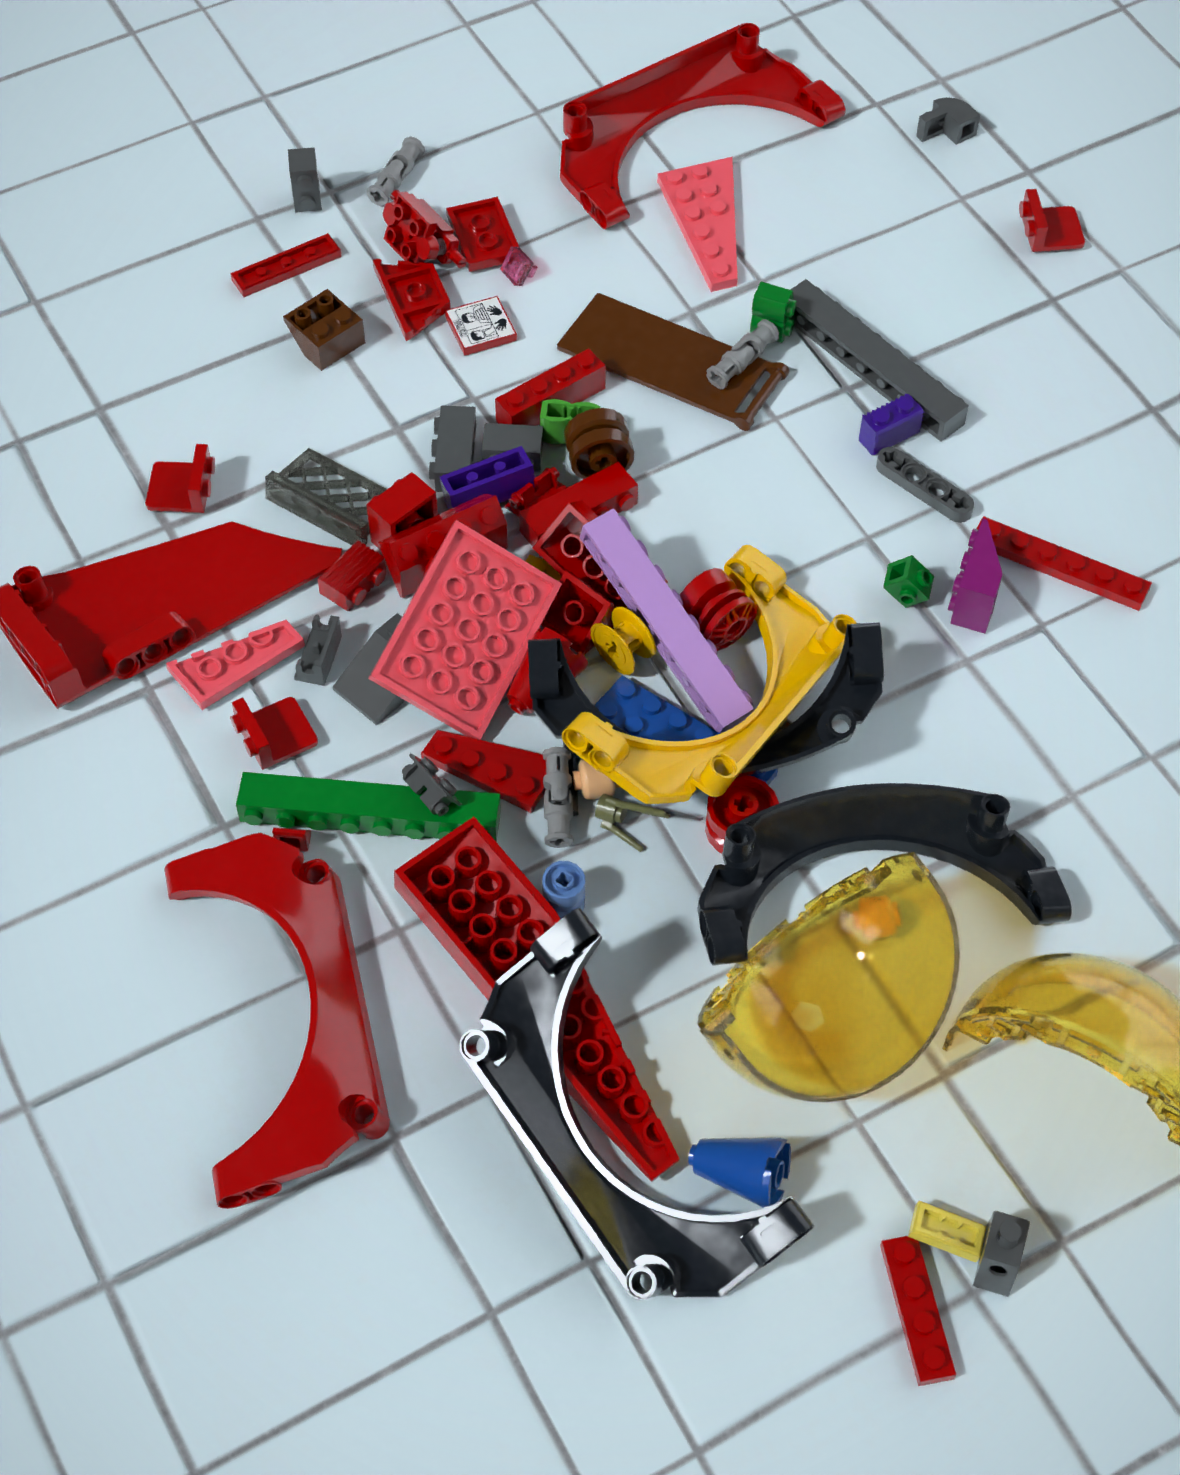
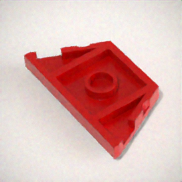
[373,259,451,341]

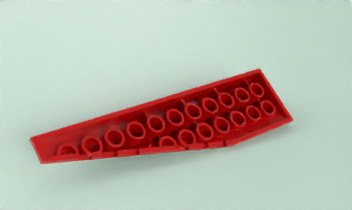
[394,817,680,1182]

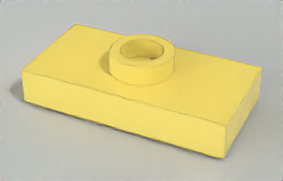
[908,1201,987,1263]

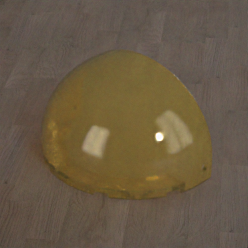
[697,852,960,1102]
[942,952,1180,1146]

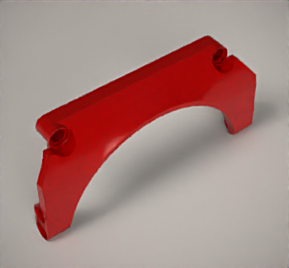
[560,23,846,229]
[164,832,390,1209]

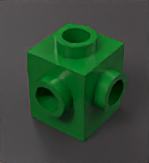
[883,555,934,608]

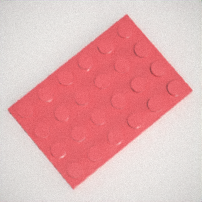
[368,520,562,740]

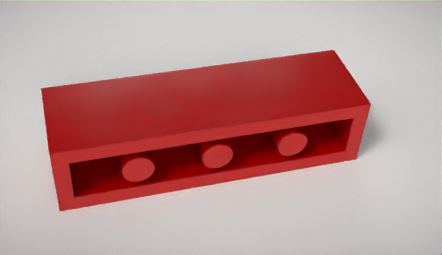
[495,348,606,426]
[519,462,638,547]

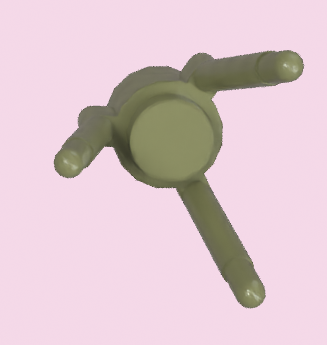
[595,794,670,852]

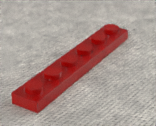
[976,516,1152,611]

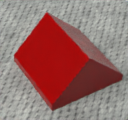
[541,570,614,655]

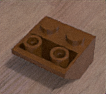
[283,289,365,371]

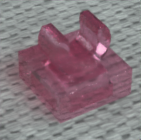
[500,246,538,286]

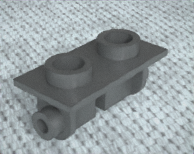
[402,753,462,816]

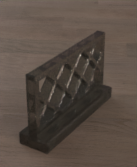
[265,448,387,545]

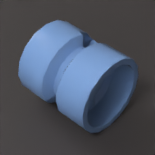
[542,861,585,919]

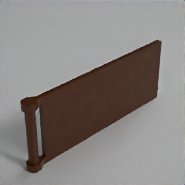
[557,293,790,431]

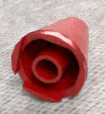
[506,627,588,715]

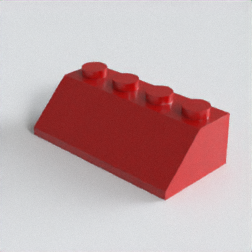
[378,494,508,598]
[532,500,668,609]

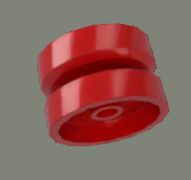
[705,776,779,854]

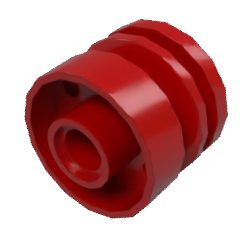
[680,568,758,651]

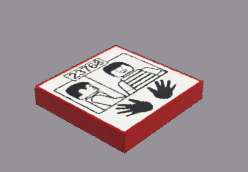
[445,296,517,356]

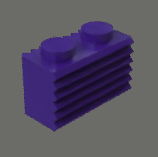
[858,394,924,455]

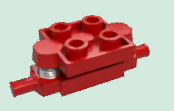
[383,190,468,269]

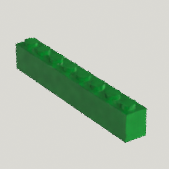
[236,772,501,842]

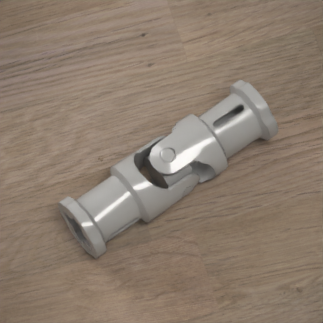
[367,136,425,206]
[706,319,779,389]
[543,747,574,848]

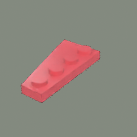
[166,620,305,710]

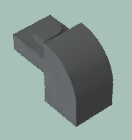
[916,98,980,145]

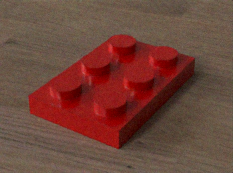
[446,197,522,272]

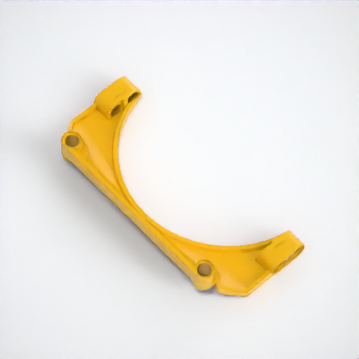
[562,545,857,804]

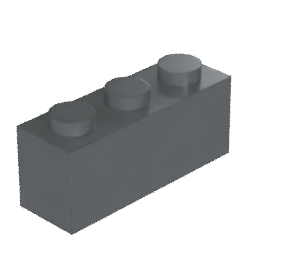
[429,405,477,492]

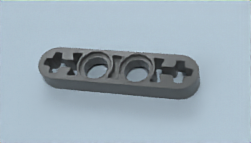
[876,447,974,523]

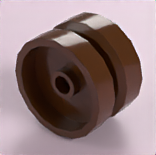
[564,408,634,479]

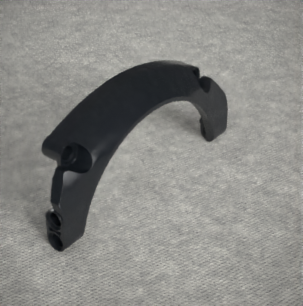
[528,622,884,777]
[697,783,1072,966]

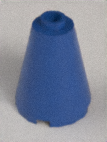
[688,1138,791,1208]

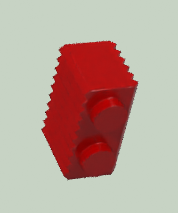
[318,540,387,611]

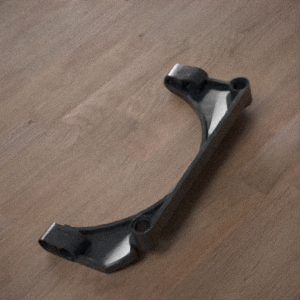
[460,908,815,1300]

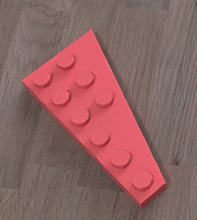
[657,157,737,292]

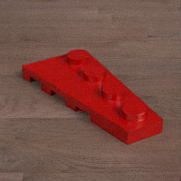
[421,730,558,813]

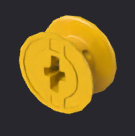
[591,607,656,675]

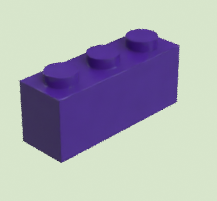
[439,446,535,509]

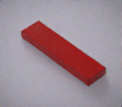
[230,233,342,297]

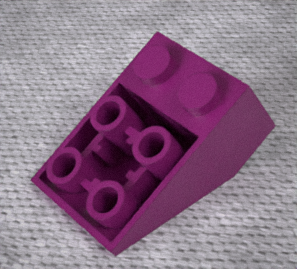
[948,518,1003,634]

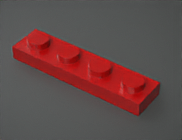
[880,1236,956,1386]

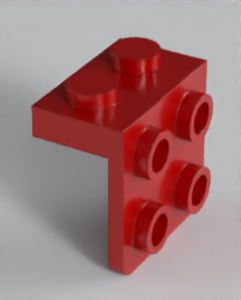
[1019,189,1085,252]
[145,444,215,513]
[230,697,318,770]

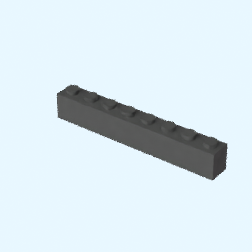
[790,279,969,442]

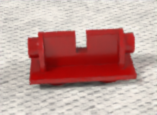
[504,467,567,517]

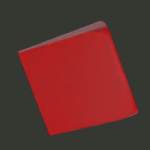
[272,828,311,852]

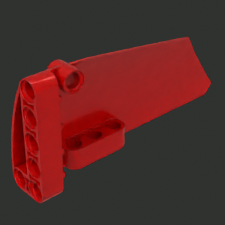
[0,521,343,709]

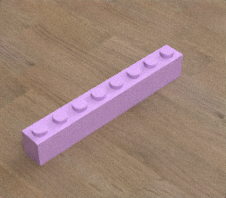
[580,508,754,733]

